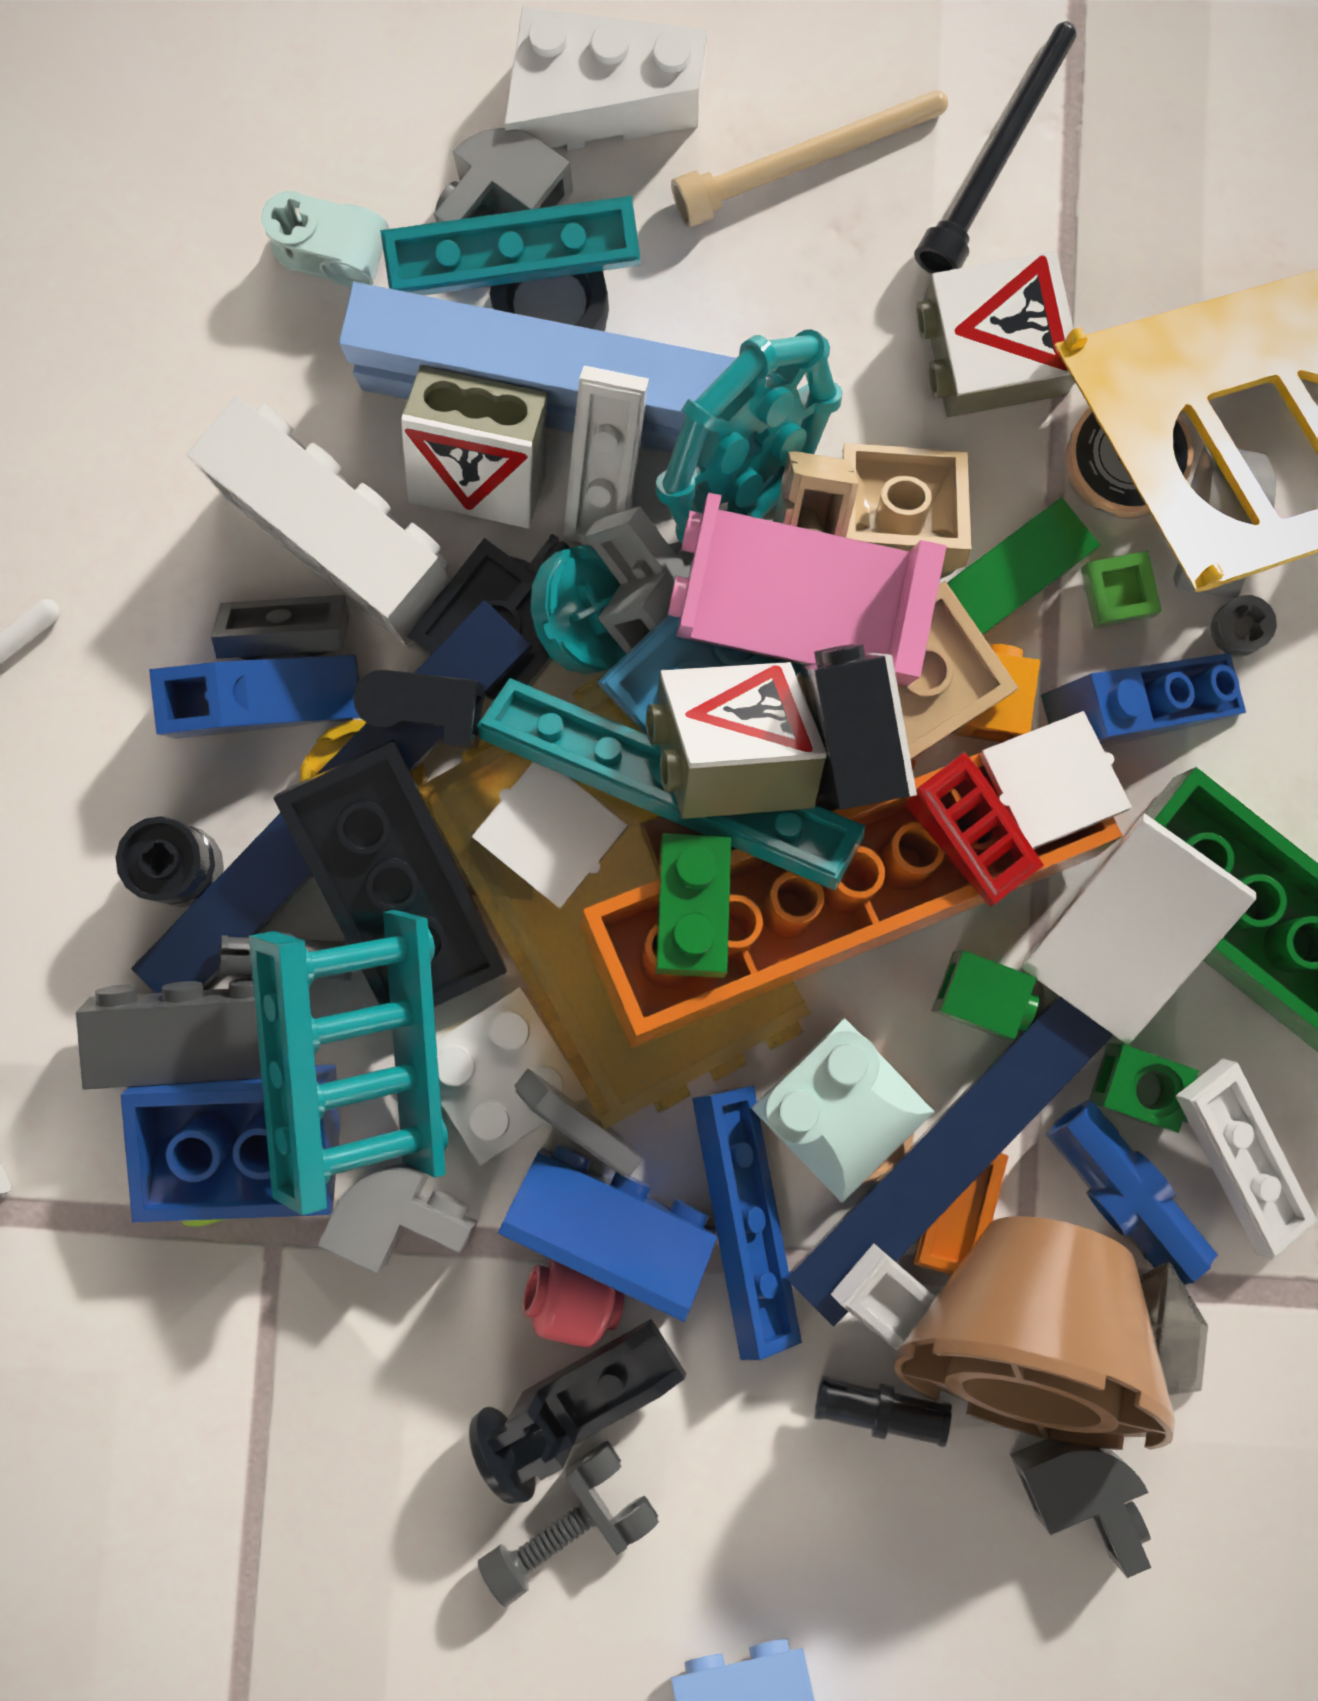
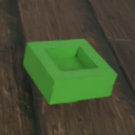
[1081,551,1162,629]

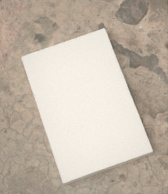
[1021,813,1256,1045]

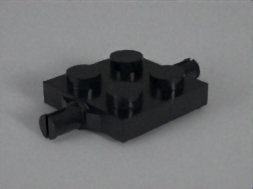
[408,534,571,703]

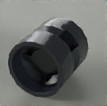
[115,816,224,907]

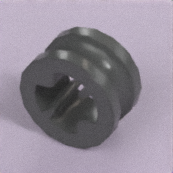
[1211,595,1277,657]

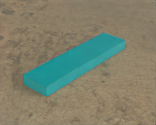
[380,196,641,296]

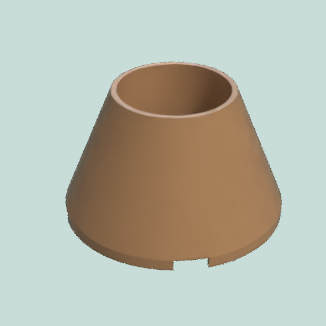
[894,1216,1175,1450]

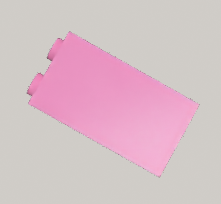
[668,492,947,687]

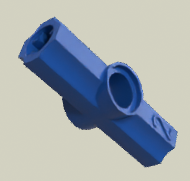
[1045,1100,1218,1291]

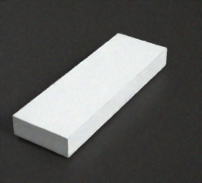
[563,366,649,545]
[1176,1059,1317,1260]

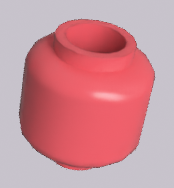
[522,1258,624,1348]

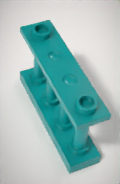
[249,910,448,1215]

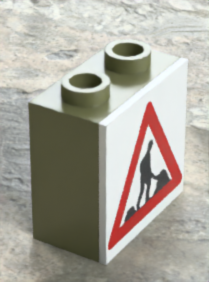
[916,250,1075,418]
[401,365,548,529]
[646,662,827,819]

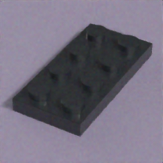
[273,739,508,1007]

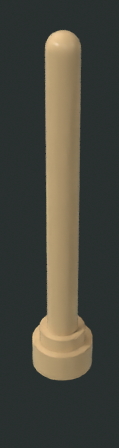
[671,90,948,228]

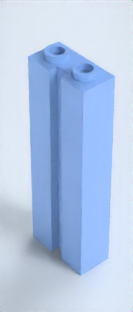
[339,282,736,453]

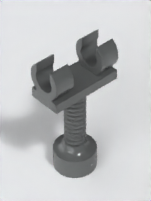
[478,1441,659,1607]

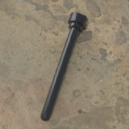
[914,21,1077,274]

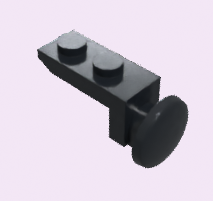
[469,1318,687,1505]

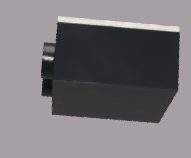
[800,644,917,810]

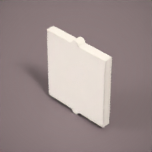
[979,711,1132,849]
[472,762,628,909]

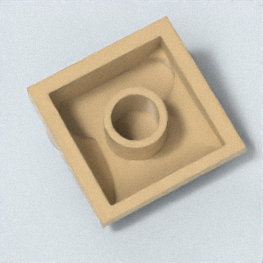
[842,443,971,579]

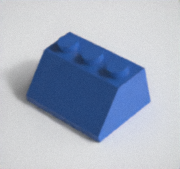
[120,1065,340,1223]
[497,1143,717,1322]

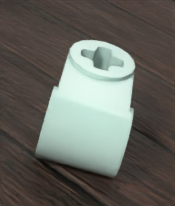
[261,191,389,288]

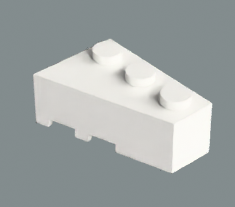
[504,6,707,151]

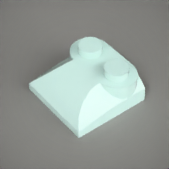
[750,1018,935,1203]

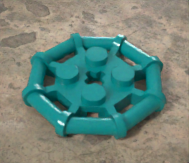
[656,329,843,544]

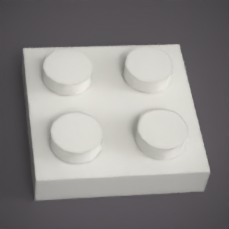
[436,987,590,1166]

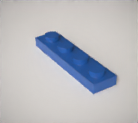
[692,1085,802,1360]

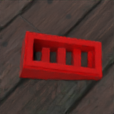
[905,752,1044,908]

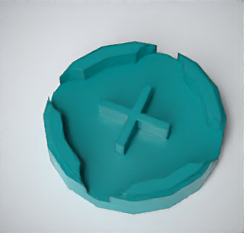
[531,545,626,675]

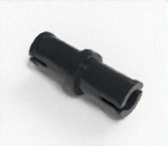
[814,1375,952,1447]

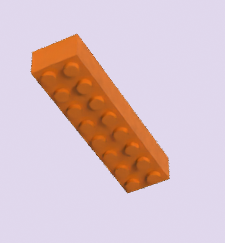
[579,753,1123,1049]

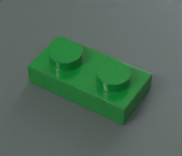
[655,833,731,978]

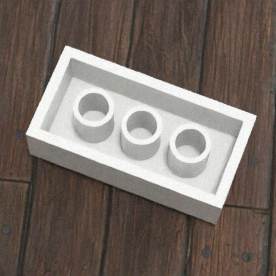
[186,395,450,646]

